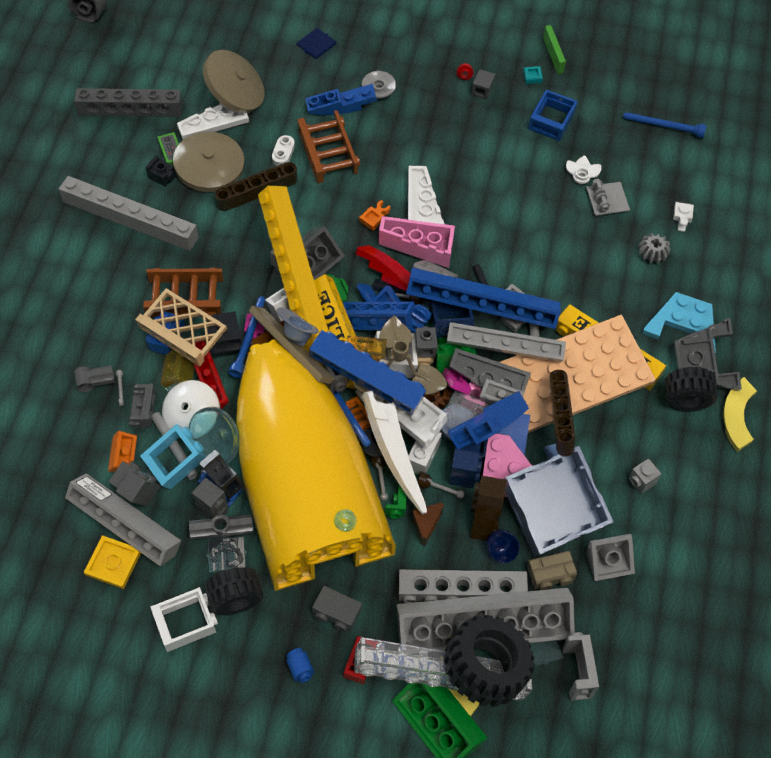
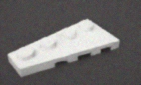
[177,103,249,140]
[408,166,444,224]

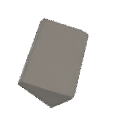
[479,379,524,405]

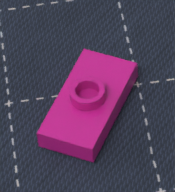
[442,368,471,395]

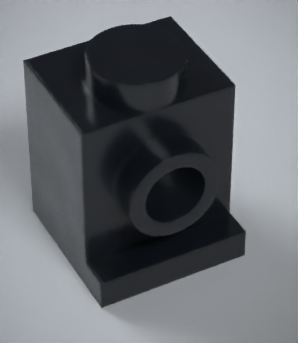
[145,155,176,187]

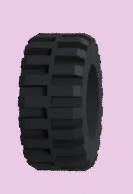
[444,615,535,707]

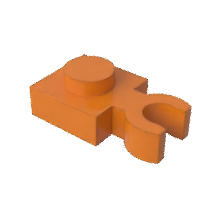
[359,200,390,231]

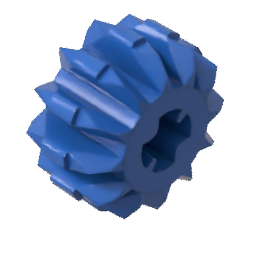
[410,304,432,333]

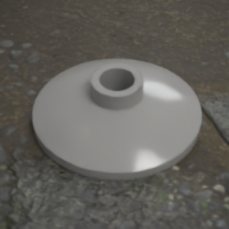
[362,71,396,98]

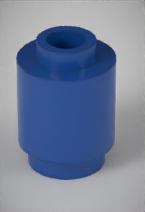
[286,648,315,683]

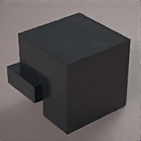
[206,311,244,357]

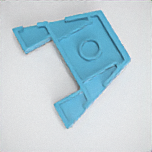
[642,292,716,353]

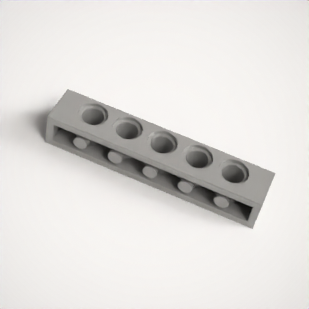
[399,570,528,603]

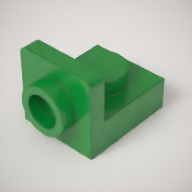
[385,486,406,519]

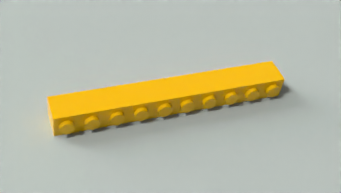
[258,186,328,367]

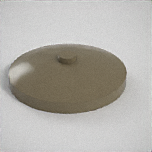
[203,50,265,113]
[173,132,244,192]

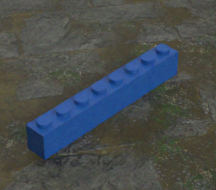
[406,267,561,329]

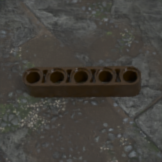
[215,162,297,211]
[549,370,575,456]

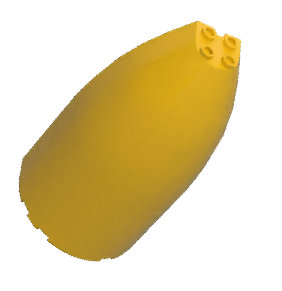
[236,339,396,591]

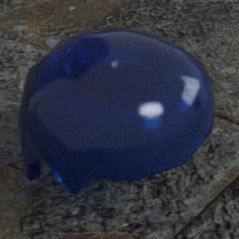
[487,529,520,563]

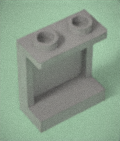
[562,632,599,701]

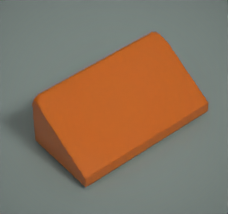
[108,431,137,472]

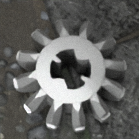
[639,233,670,264]

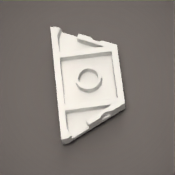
[395,397,448,448]

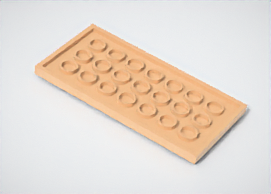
[500,314,656,433]

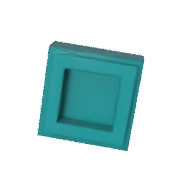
[523,66,543,84]

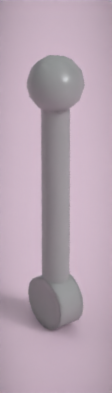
[116,370,124,406]

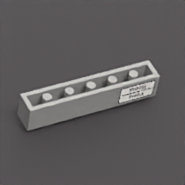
[65,474,181,566]

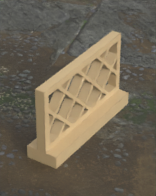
[135,288,227,367]

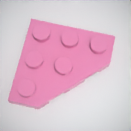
[483,433,532,497]

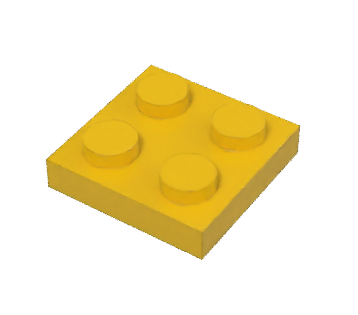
[84,535,141,589]

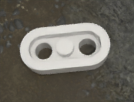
[272,135,295,166]

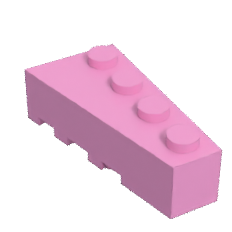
[379,216,455,268]

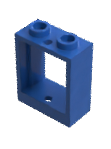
[528,90,578,141]

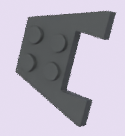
[674,318,742,391]

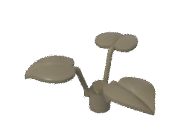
[354,315,447,395]

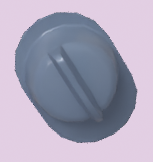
[277,307,319,346]

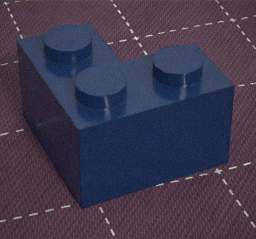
[449,443,483,489]

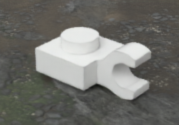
[673,202,694,232]

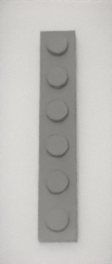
[447,322,566,362]

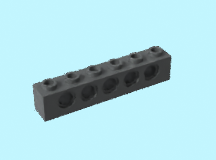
[74,88,183,117]

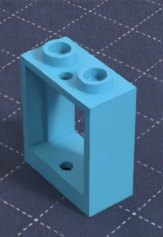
[140,424,206,490]

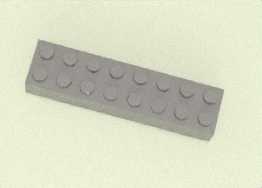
[397,588,575,656]

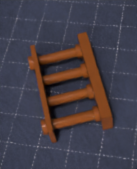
[297,110,360,184]
[143,268,224,317]

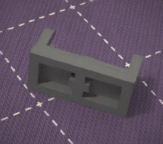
[129,384,156,428]

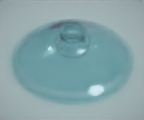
[189,407,239,464]

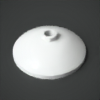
[162,380,220,439]

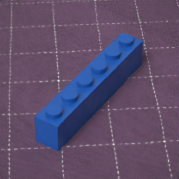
[309,330,426,416]

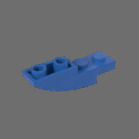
[305,83,377,115]
[448,391,529,450]

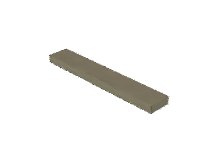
[249,305,335,384]

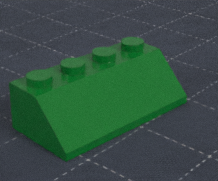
[392,674,488,758]

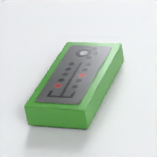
[158,132,179,165]

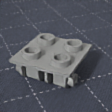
[586,179,630,216]

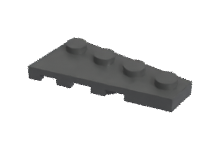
[449,348,531,396]

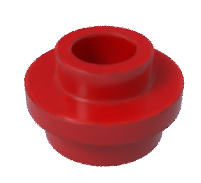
[457,63,474,80]

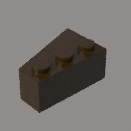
[470,475,507,543]

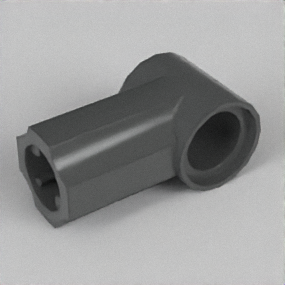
[74,365,115,392]

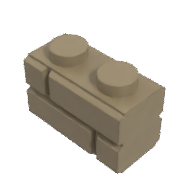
[527,551,577,590]

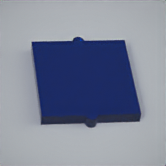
[297,28,337,59]

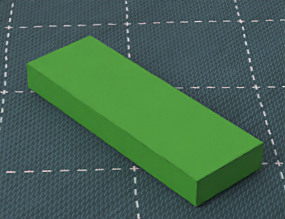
[543,25,566,74]

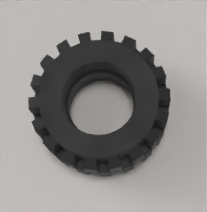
[665,367,717,411]
[205,567,264,615]

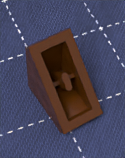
[412,502,444,546]

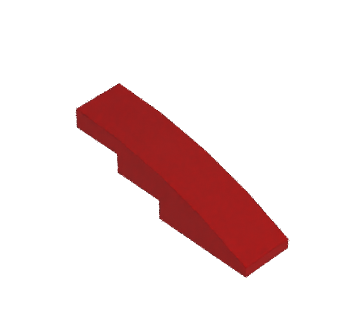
[356,245,411,291]

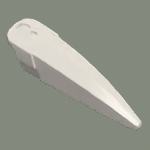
[362,391,427,514]

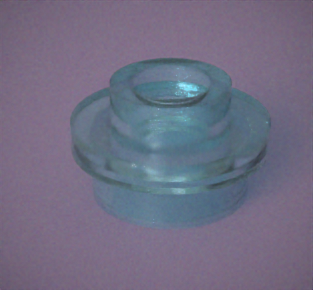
[334,509,357,531]

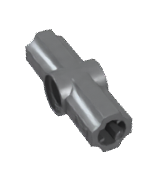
[189,514,253,540]

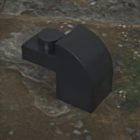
[199,450,245,499]

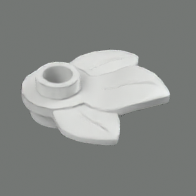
[566,156,601,184]

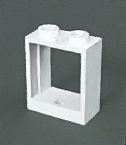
[151,587,218,652]

